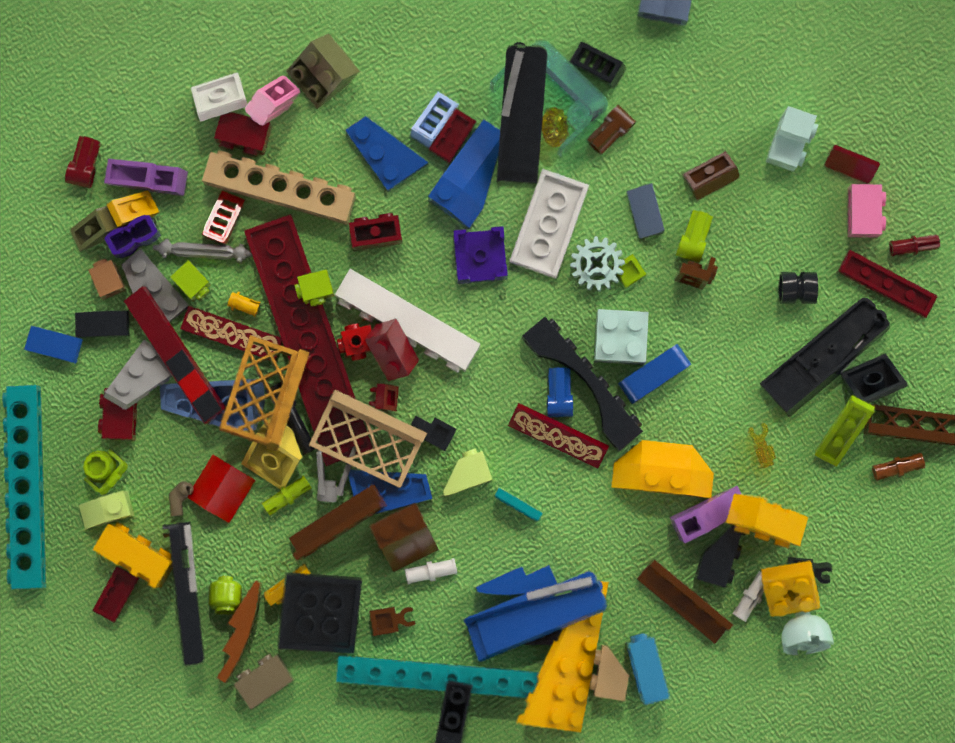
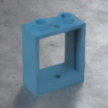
[626,633,670,704]

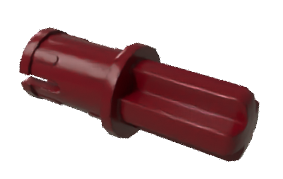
[889,235,940,257]

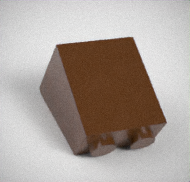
[370,503,439,572]

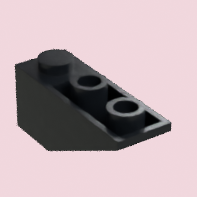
[694,525,746,588]
[435,680,473,743]

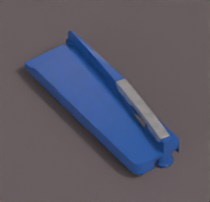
[463,572,607,662]

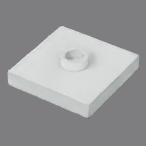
[191,73,247,122]

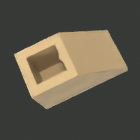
[590,645,629,701]

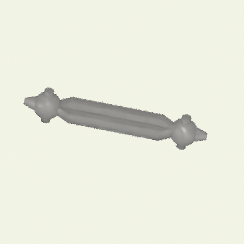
[153,239,252,263]

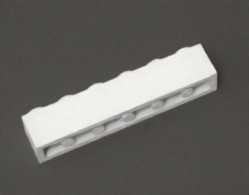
[335,269,480,373]

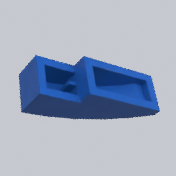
[476,565,558,595]

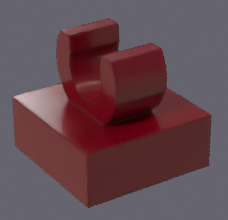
[369,384,399,412]

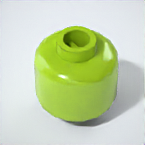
[208,576,242,615]

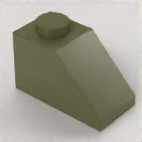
[70,206,128,252]

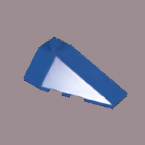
[428,120,500,229]

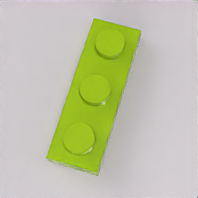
[815,395,875,467]

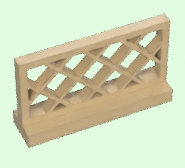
[309,390,427,488]

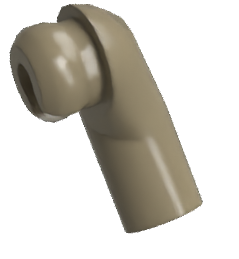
[169,481,194,516]

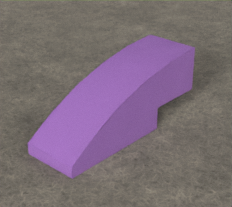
[104,159,188,196]

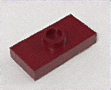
[429,108,477,164]
[92,566,140,623]

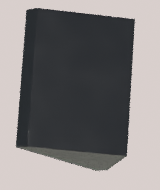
[841,353,908,403]

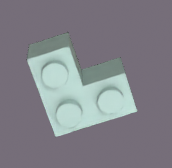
[765,106,818,172]

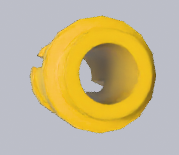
[227,292,261,317]

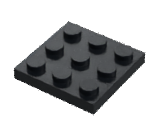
[277,572,362,653]

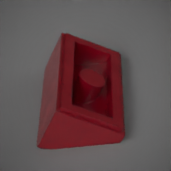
[824,145,880,184]

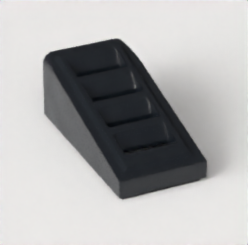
[569,41,626,88]

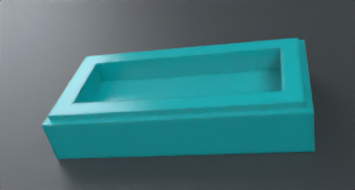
[495,488,543,522]

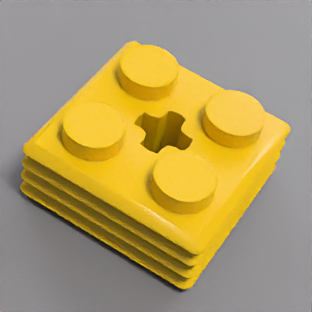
[761,561,820,617]

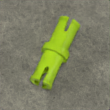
[262,475,312,516]

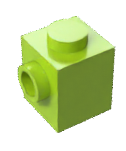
[170,260,211,302]
[295,269,334,306]

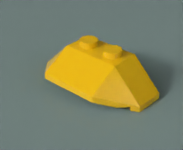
[611,440,714,498]

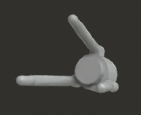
[317,446,357,502]

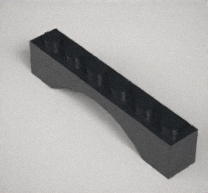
[521,317,643,452]

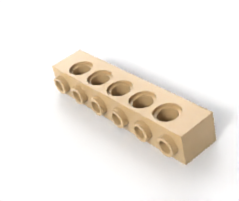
[202,150,356,225]

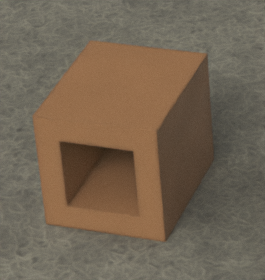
[88,259,126,300]

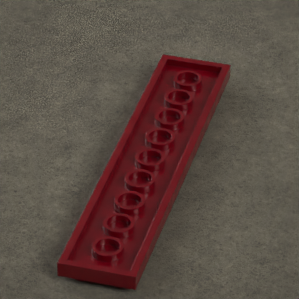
[244,214,373,466]

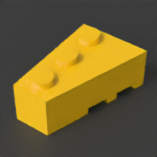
[726,493,808,549]
[93,522,173,588]

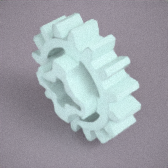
[570,236,625,292]

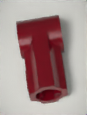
[65,136,101,189]

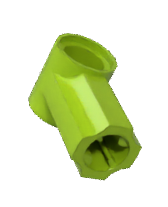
[676,210,713,263]

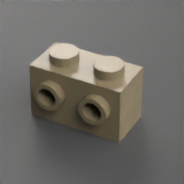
[234,654,295,709]

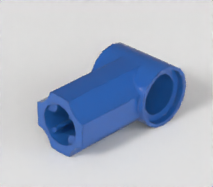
[547,368,573,417]

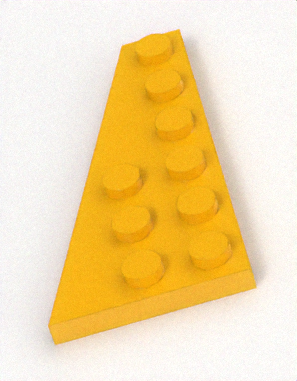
[517,581,609,732]

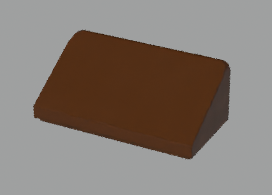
[682,151,740,200]

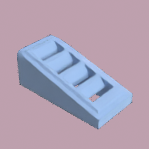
[410,92,459,148]

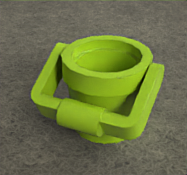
[83,449,128,495]

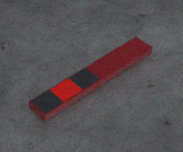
[124,286,226,424]

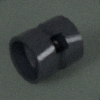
[779,272,818,304]

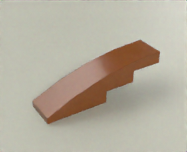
[217,580,262,683]

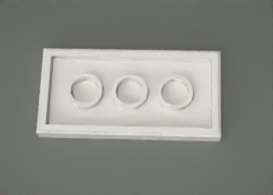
[509,169,589,279]

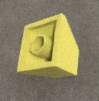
[241,416,302,489]

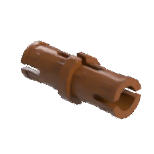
[872,453,925,481]

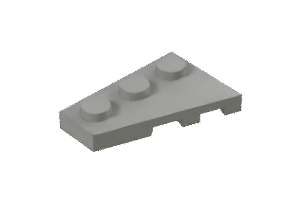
[121,249,189,322]
[104,340,172,410]

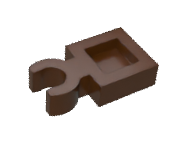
[369,606,416,636]

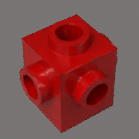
[337,323,372,361]

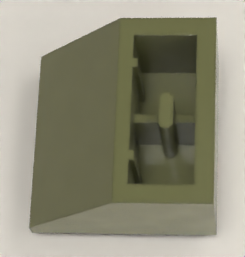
[286,33,360,109]

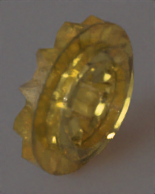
[542,107,570,147]

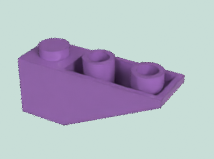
[669,485,742,543]

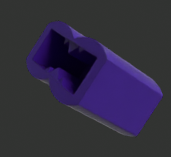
[104,215,161,258]

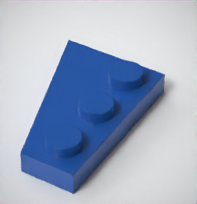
[345,116,429,192]
[348,469,433,514]

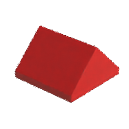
[187,454,256,523]

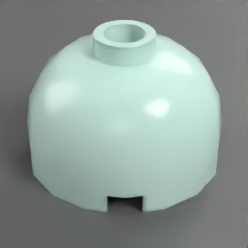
[782,612,834,655]

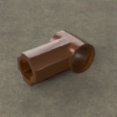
[587,104,637,155]

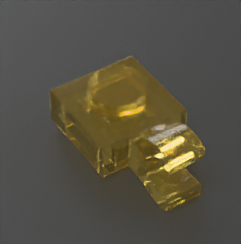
[748,423,776,469]

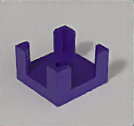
[453,226,508,284]

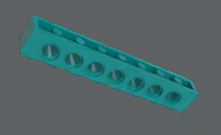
[2,385,46,589]
[336,655,539,698]

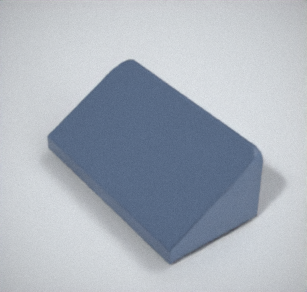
[627,183,665,239]

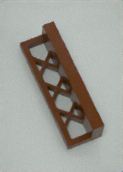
[864,404,955,446]
[289,485,387,560]
[637,559,733,644]

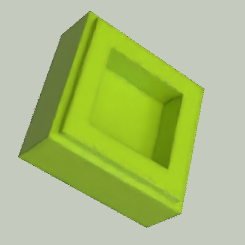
[612,254,647,289]

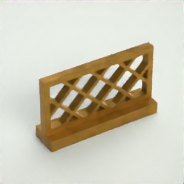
[219,335,309,451]

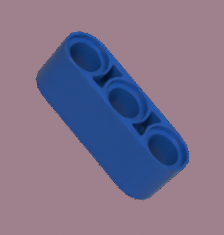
[618,344,692,404]

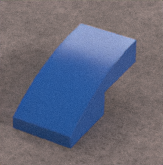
[24,326,83,364]

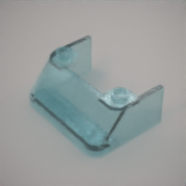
[490,40,608,158]

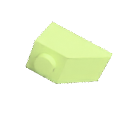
[443,449,492,497]
[79,491,135,530]

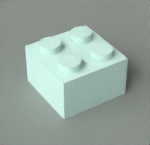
[594,309,649,365]

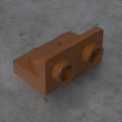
[674,257,718,290]

